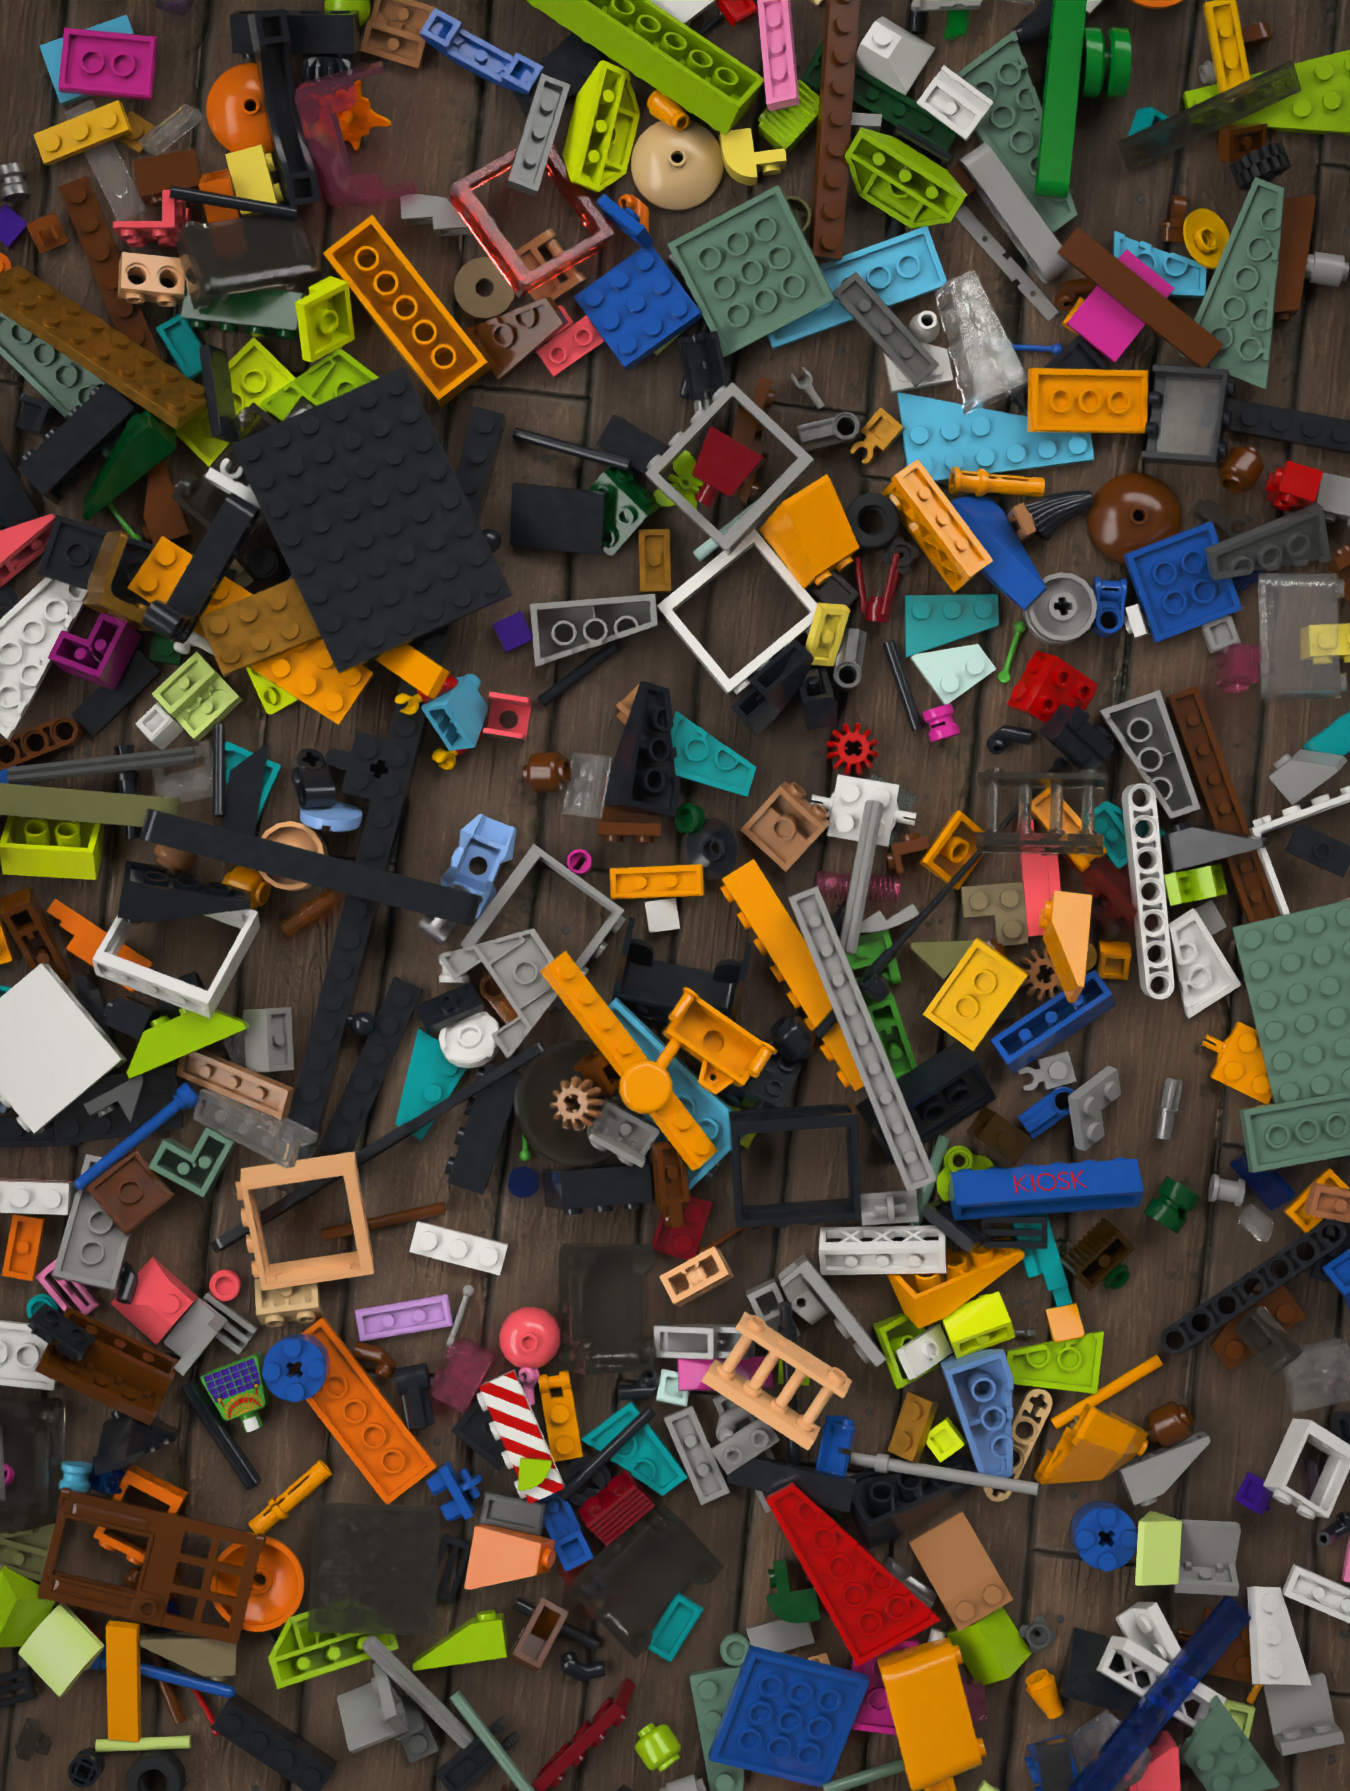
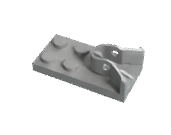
[52,1154,131,1294]
[778,1254,886,1367]

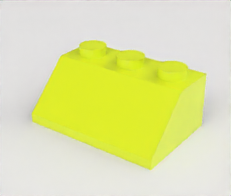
[0,816,104,880]

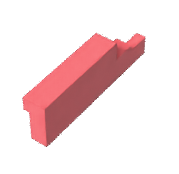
[1017,819,1061,937]

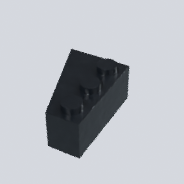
[543,1163,653,1215]

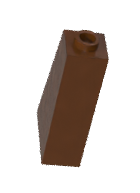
[1273,195,1316,323]

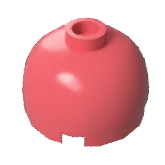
[499,1306,561,1369]

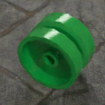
[1078,27,1131,98]

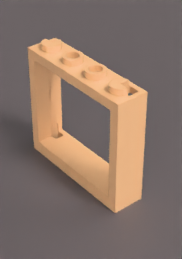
[235,1151,374,1291]

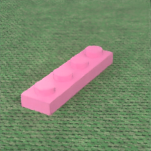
[757,0,800,111]

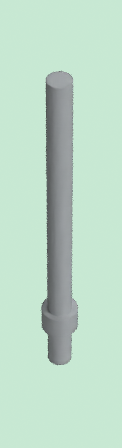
[850,1452,1039,1496]

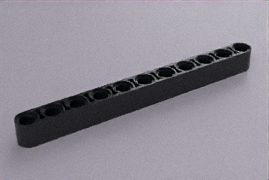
[139,808,481,927]

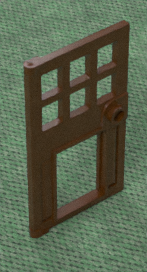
[37,1486,266,1645]

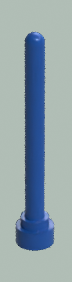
[74,1082,202,1190]
[89,1646,236,1698]

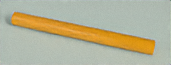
[1050,1354,1163,1430]

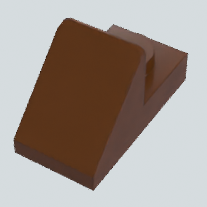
[1217,123,1267,162]

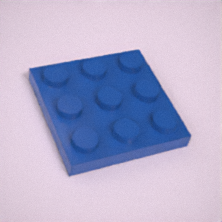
[574,245,703,371]
[1123,521,1242,643]

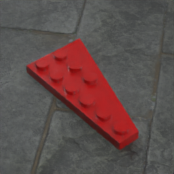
[765,1482,941,1666]

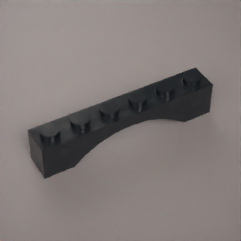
[247,8,321,206]

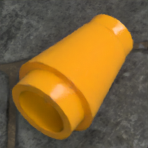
[647,90,690,131]
[1025,1669,1064,1719]

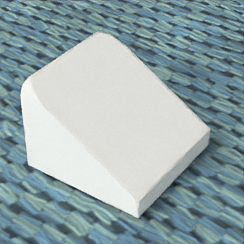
[136,702,184,750]
[645,898,680,933]

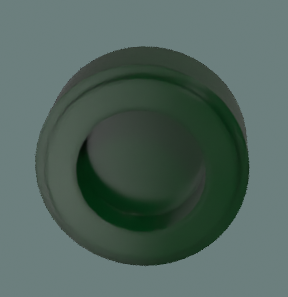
[674,803,705,835]

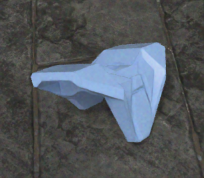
[440,813,517,919]

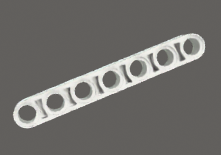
[1122,784,1174,1000]

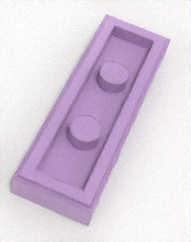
[355,1294,453,1342]

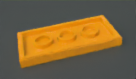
[1027,368,1148,434]

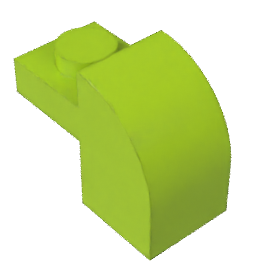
[1164,864,1228,906]

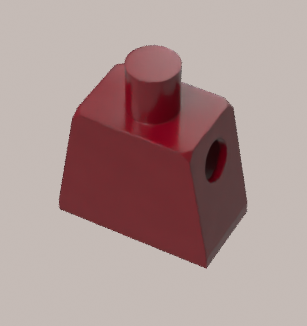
[692,426,765,509]

